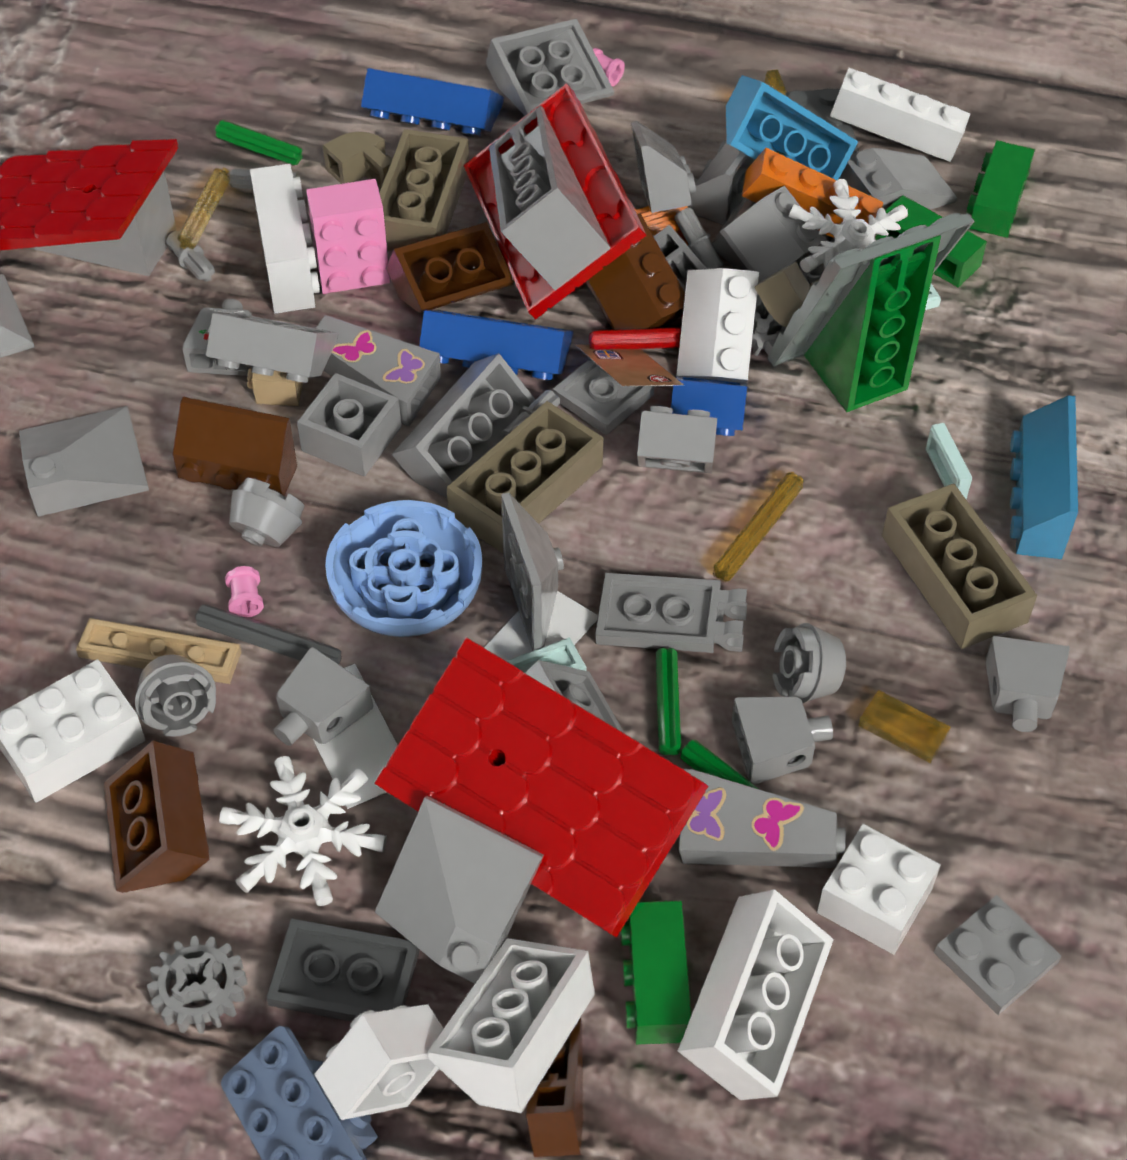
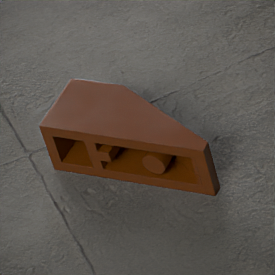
[526,1018,583,1157]

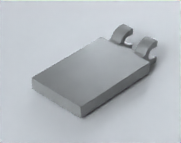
[595,573,747,653]

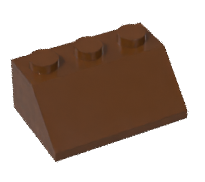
[586,213,685,330]
[386,222,515,313]
[173,397,298,496]
[104,741,210,893]

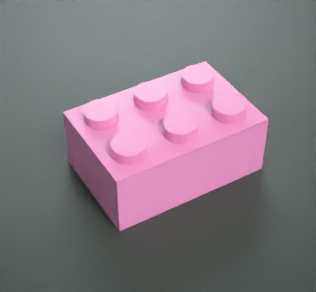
[306,179,390,294]

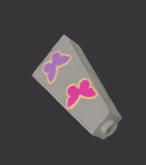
[313,315,441,426]
[679,769,846,868]

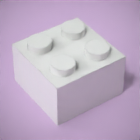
[817,824,941,955]
[314,1004,444,1120]

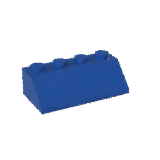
[361,68,504,136]
[419,310,574,380]

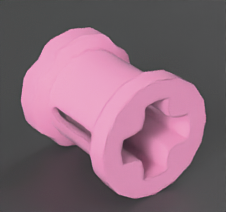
[593,48,625,87]
[225,566,264,618]

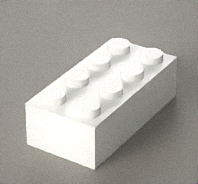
[250,164,320,314]
[678,889,834,1100]

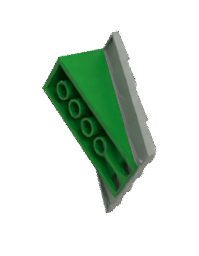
[767,213,975,412]

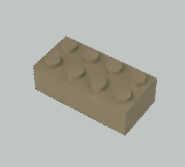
[379,129,469,252]
[447,401,604,554]
[882,483,1037,650]

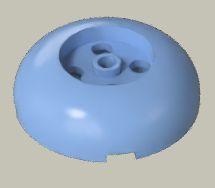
[325,500,482,637]

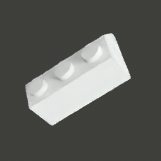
[676,268,759,383]

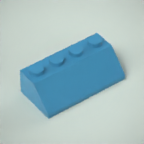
[726,75,858,180]
[1010,395,1078,559]

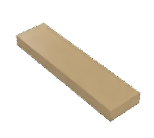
[76,618,242,684]

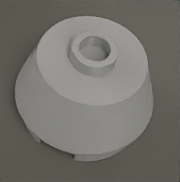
[229,478,305,547]
[773,623,846,703]
[135,654,216,737]

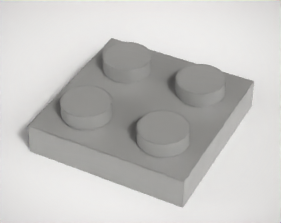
[553,359,654,435]
[934,895,1061,1015]

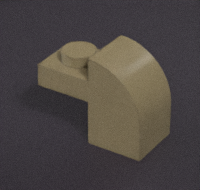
[323,132,392,189]
[755,262,819,328]

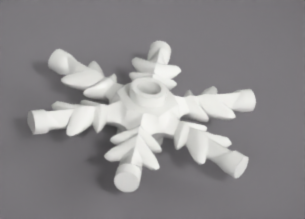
[788,179,908,273]
[219,756,387,906]

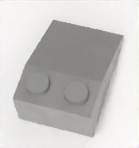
[839,148,957,210]

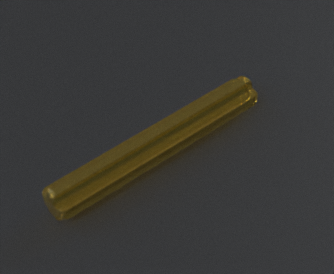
[177,168,230,250]
[713,472,804,582]

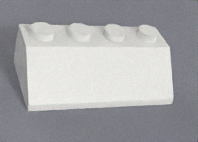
[830,68,970,162]
[428,938,595,1113]

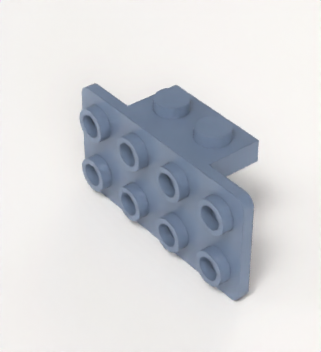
[221,1026,378,1160]

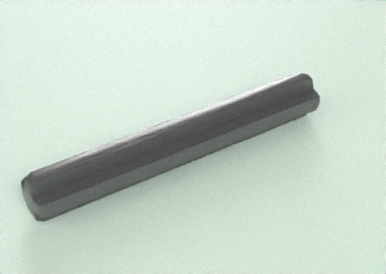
[195,604,342,665]

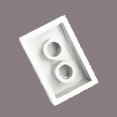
[0,659,146,803]

